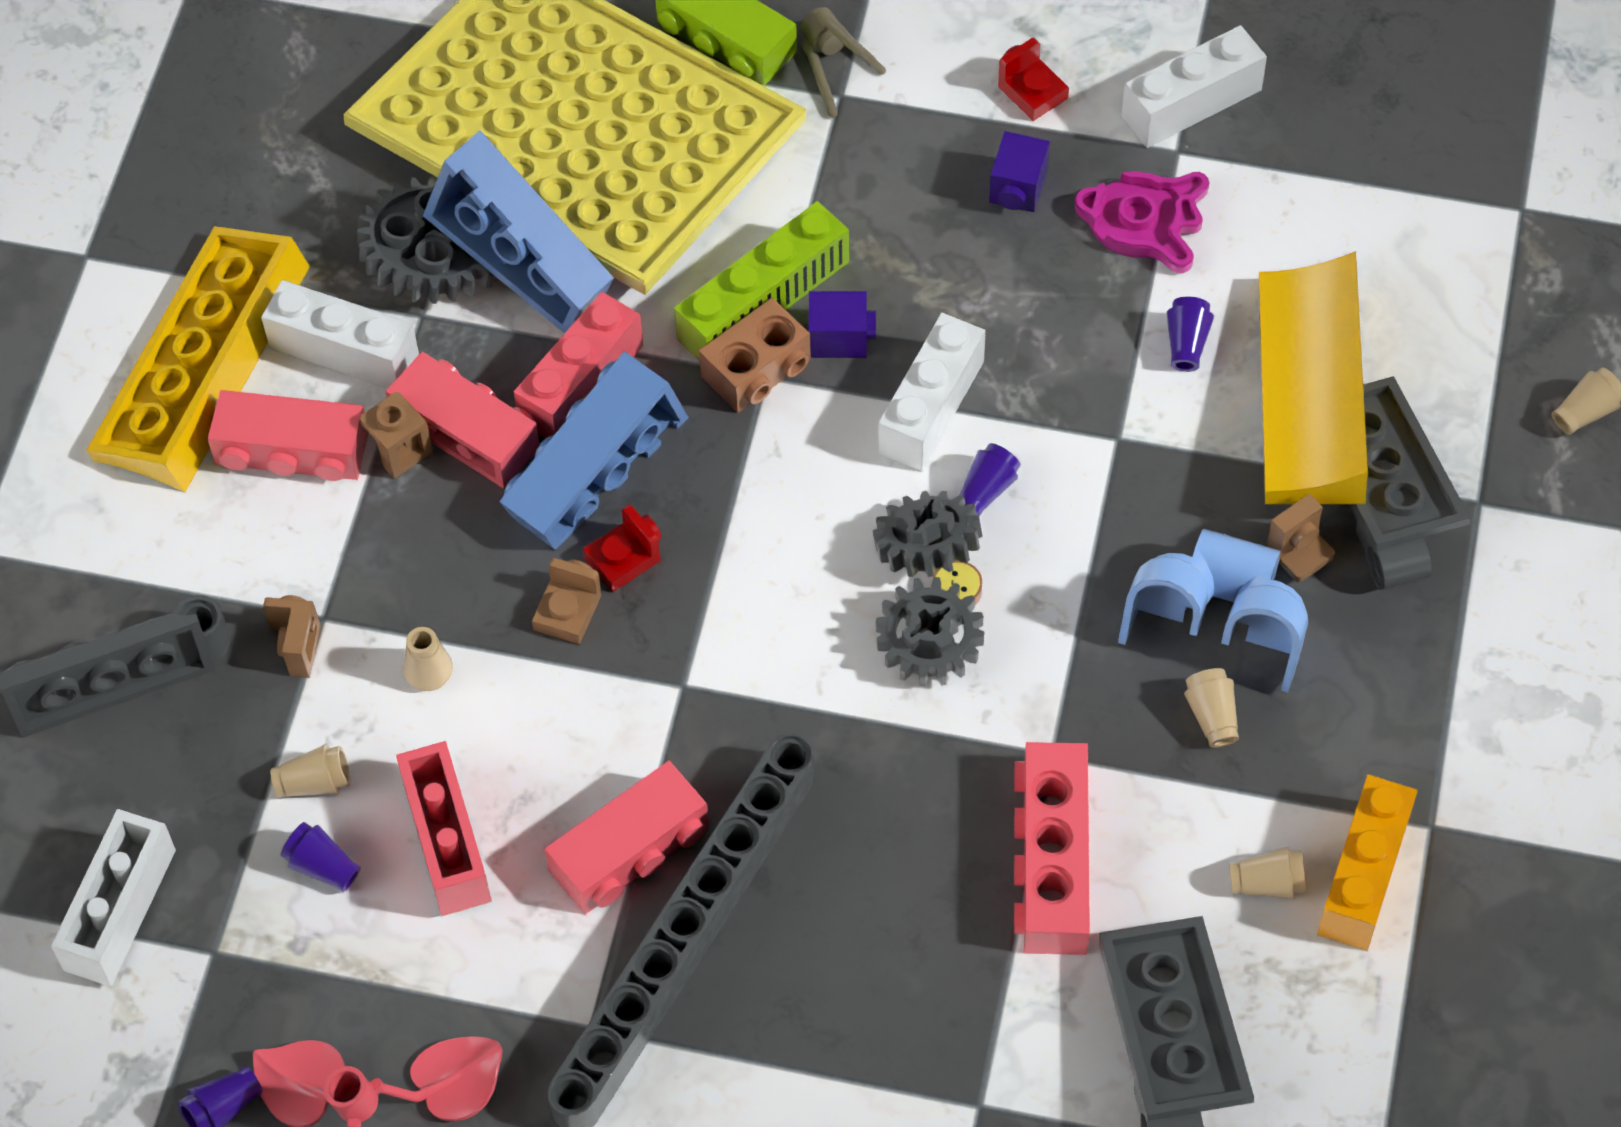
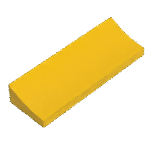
[86,226,310,492]
[1258,251,1368,504]

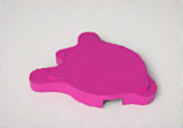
[1074,171,1210,274]

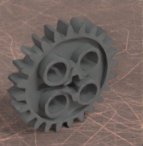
[356,176,496,304]

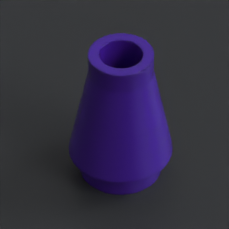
[1166,296,1214,372]
[958,443,1021,517]
[280,822,361,893]
[178,1066,262,1127]

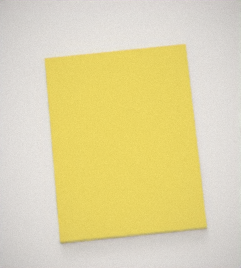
[343,0,806,295]

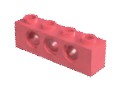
[1014,742,1090,955]

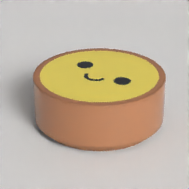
[933,560,982,605]

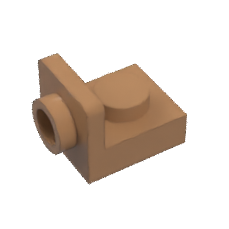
[360,392,433,479]
[1266,494,1335,582]
[532,558,602,645]
[263,595,321,678]

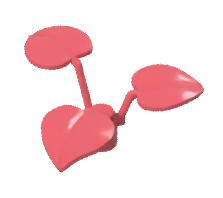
[253,1036,503,1127]

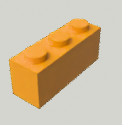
[1317,774,1418,951]

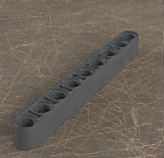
[548,733,815,1127]

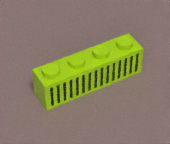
[674,201,849,360]

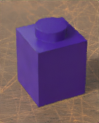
[989,131,1050,212]
[808,291,876,358]

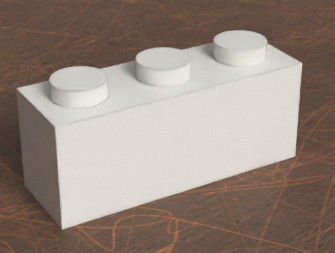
[1121,25,1267,148]
[261,280,419,388]
[878,313,986,472]
[51,809,176,987]

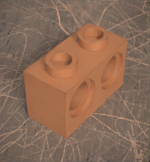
[699,297,811,413]

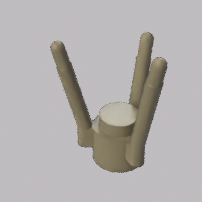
[800,7,886,118]

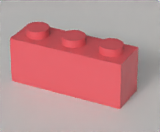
[514,292,644,439]
[385,351,540,489]
[208,390,369,481]
[396,741,492,917]
[544,760,709,915]

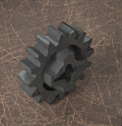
[873,491,983,577]
[875,577,985,687]

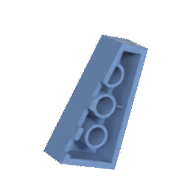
[423,130,614,334]
[499,351,689,550]

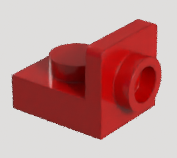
[998,37,1069,121]
[583,504,662,592]

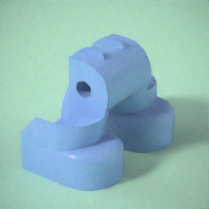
[1118,529,1308,692]

